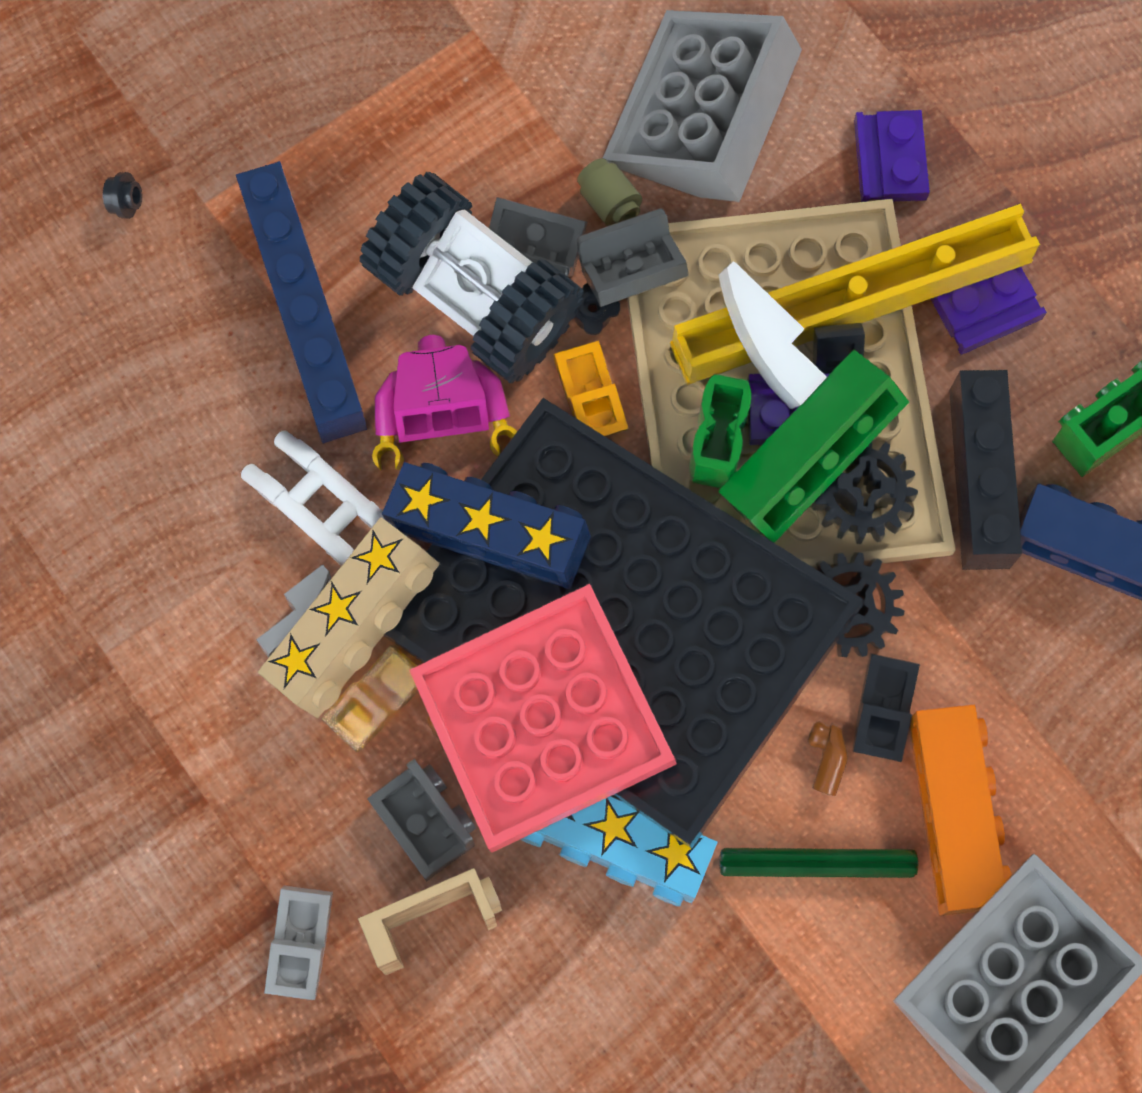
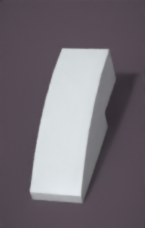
[719,261,827,409]

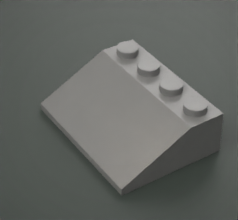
[603,10,802,202]
[893,854,1142,1093]

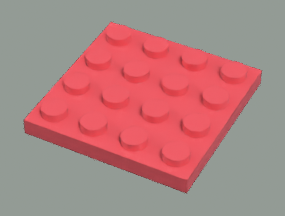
[409,584,677,853]

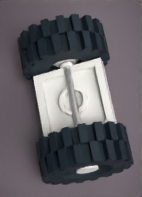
[359,172,584,383]

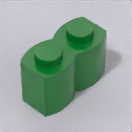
[689,374,751,488]

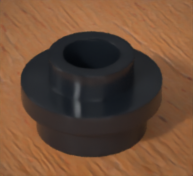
[103,172,143,219]

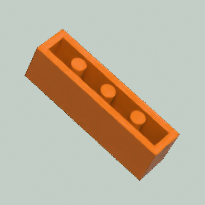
[909,704,1012,916]

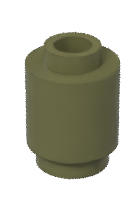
[577,158,642,226]

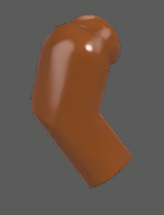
[808,721,848,796]

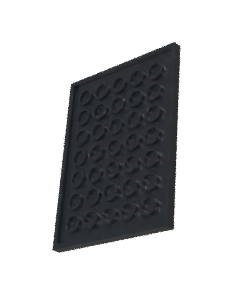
[384,398,863,849]

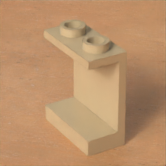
[358,868,502,975]

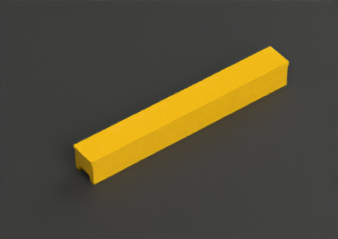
[670,204,1040,385]

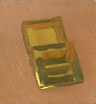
[322,645,418,752]

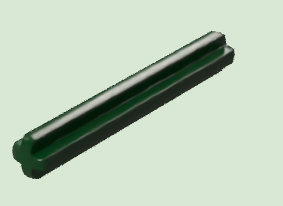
[719,848,919,878]

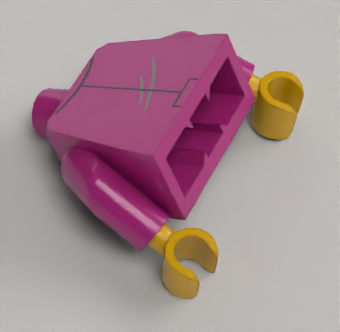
[372,335,517,470]

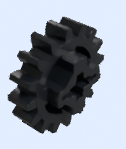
[812,442,918,544]
[816,552,905,658]

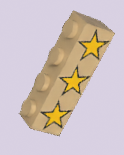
[257,517,440,718]

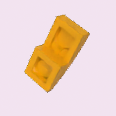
[553,340,629,436]

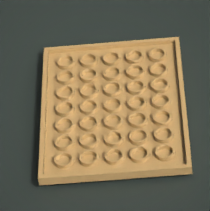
[627,199,956,570]

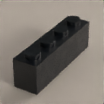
[949,370,1022,570]

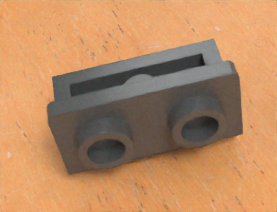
[489,197,588,277]
[576,209,689,307]
[367,759,476,882]

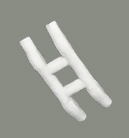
[241,430,406,566]

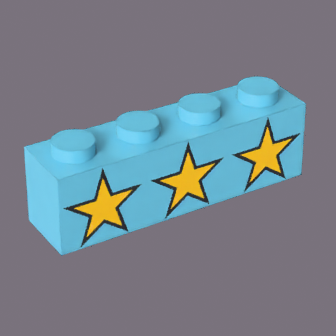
[520,796,718,907]

